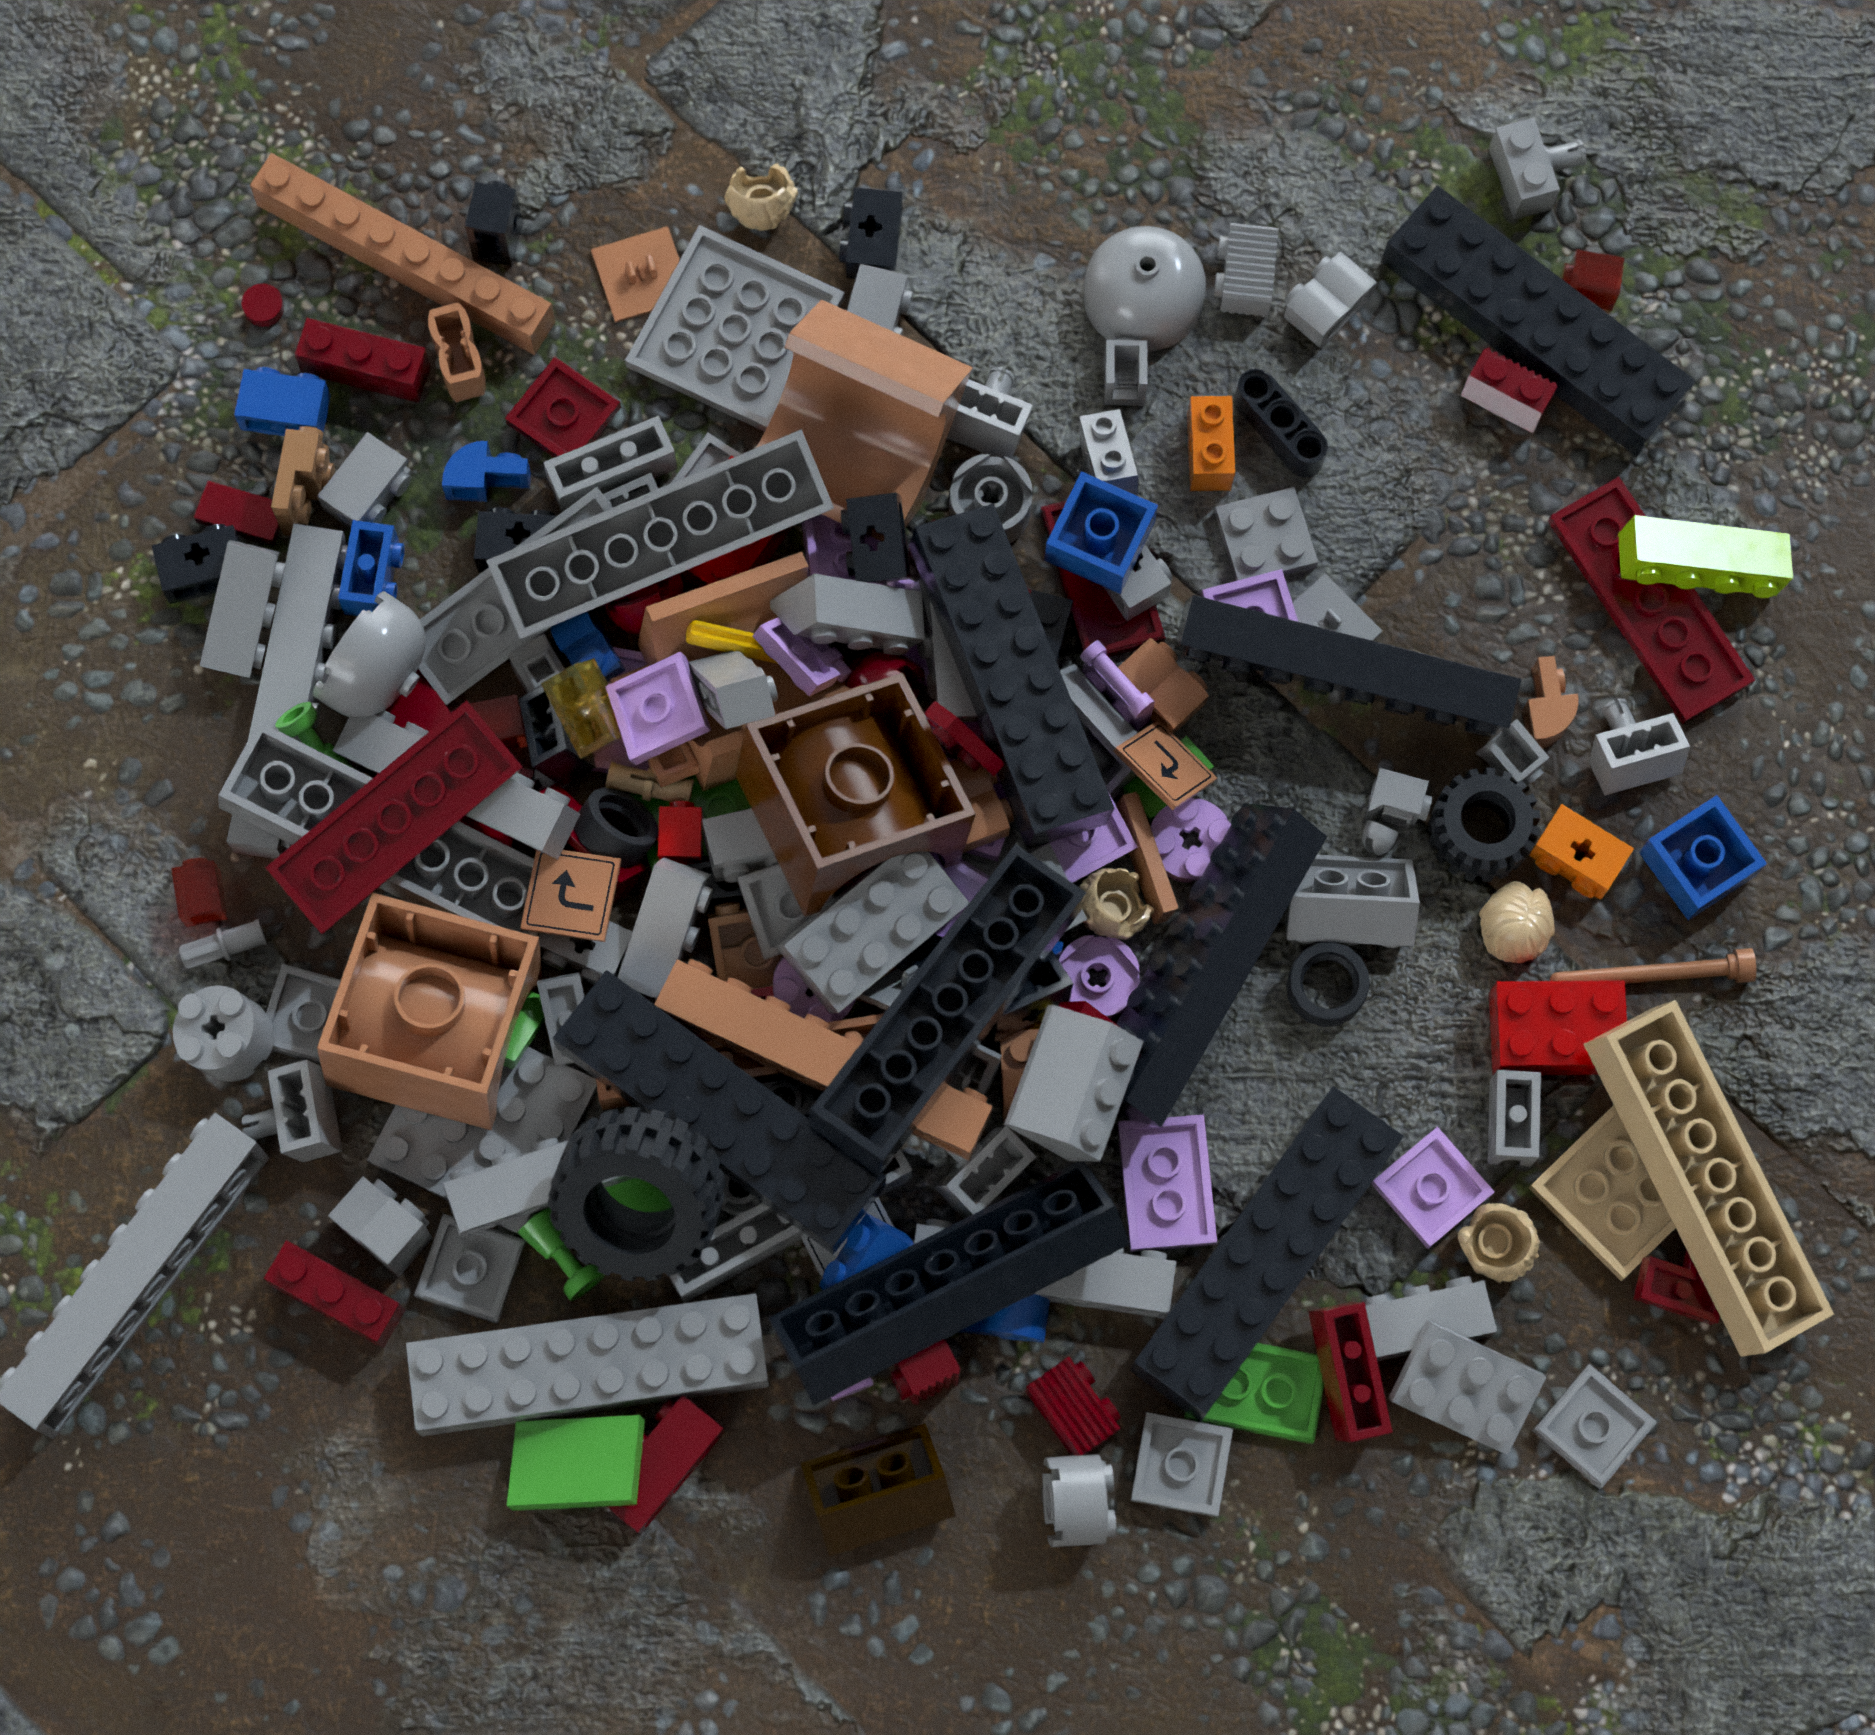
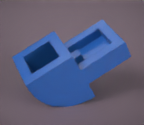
[442,441,531,502]
[550,609,626,693]
[957,1294,1050,1343]

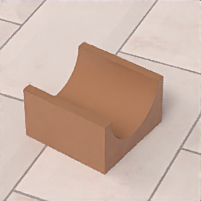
[756,299,973,541]
[638,552,863,791]
[317,893,542,1130]

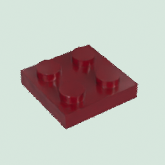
[505,357,621,458]

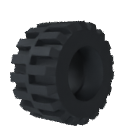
[1428,767,1541,882]

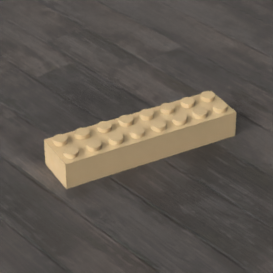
[1584,1000,1834,1357]

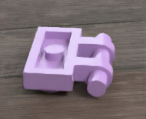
[752,617,852,697]

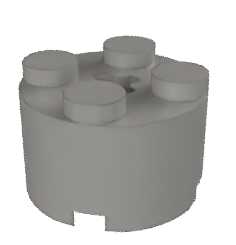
[949,454,1032,543]
[173,986,274,1082]
[1042,1454,1116,1547]

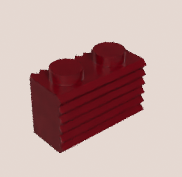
[1461,347,1557,433]
[891,1339,960,1405]
[1025,1357,1121,1456]

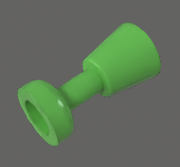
[275,702,357,770]
[518,1207,605,1302]

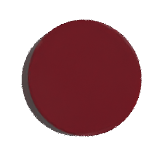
[241,283,284,327]

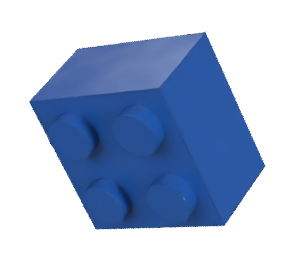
[1044,471,1158,594]
[1639,795,1767,921]

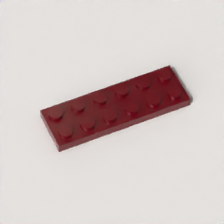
[1548,477,1755,725]
[265,700,523,934]

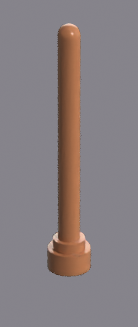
[1550,948,1756,984]

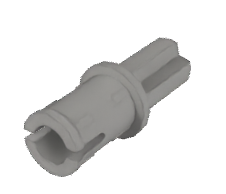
[179,919,267,969]

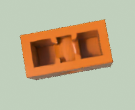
[1187,396,1235,491]
[1529,804,1634,900]

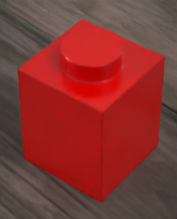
[658,801,704,864]

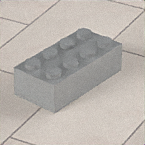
[776,851,969,1013]

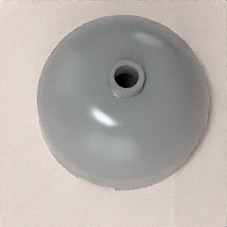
[1083,226,1206,351]
[313,591,426,718]

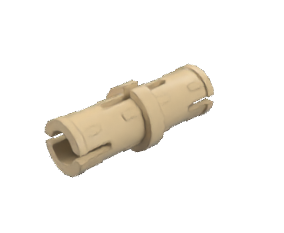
[605,761,694,802]

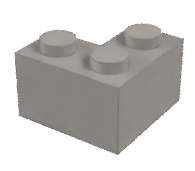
[328,1176,433,1278]

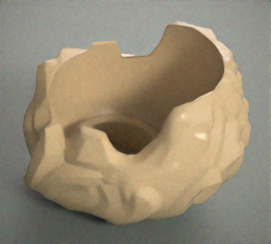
[725,163,799,231]
[1080,868,1154,940]
[1479,881,1555,964]
[1458,1203,1540,1283]

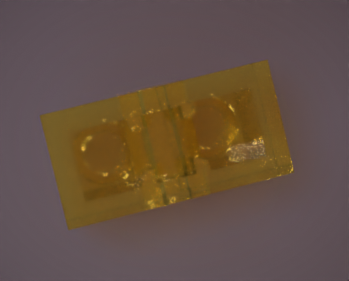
[541,658,622,759]

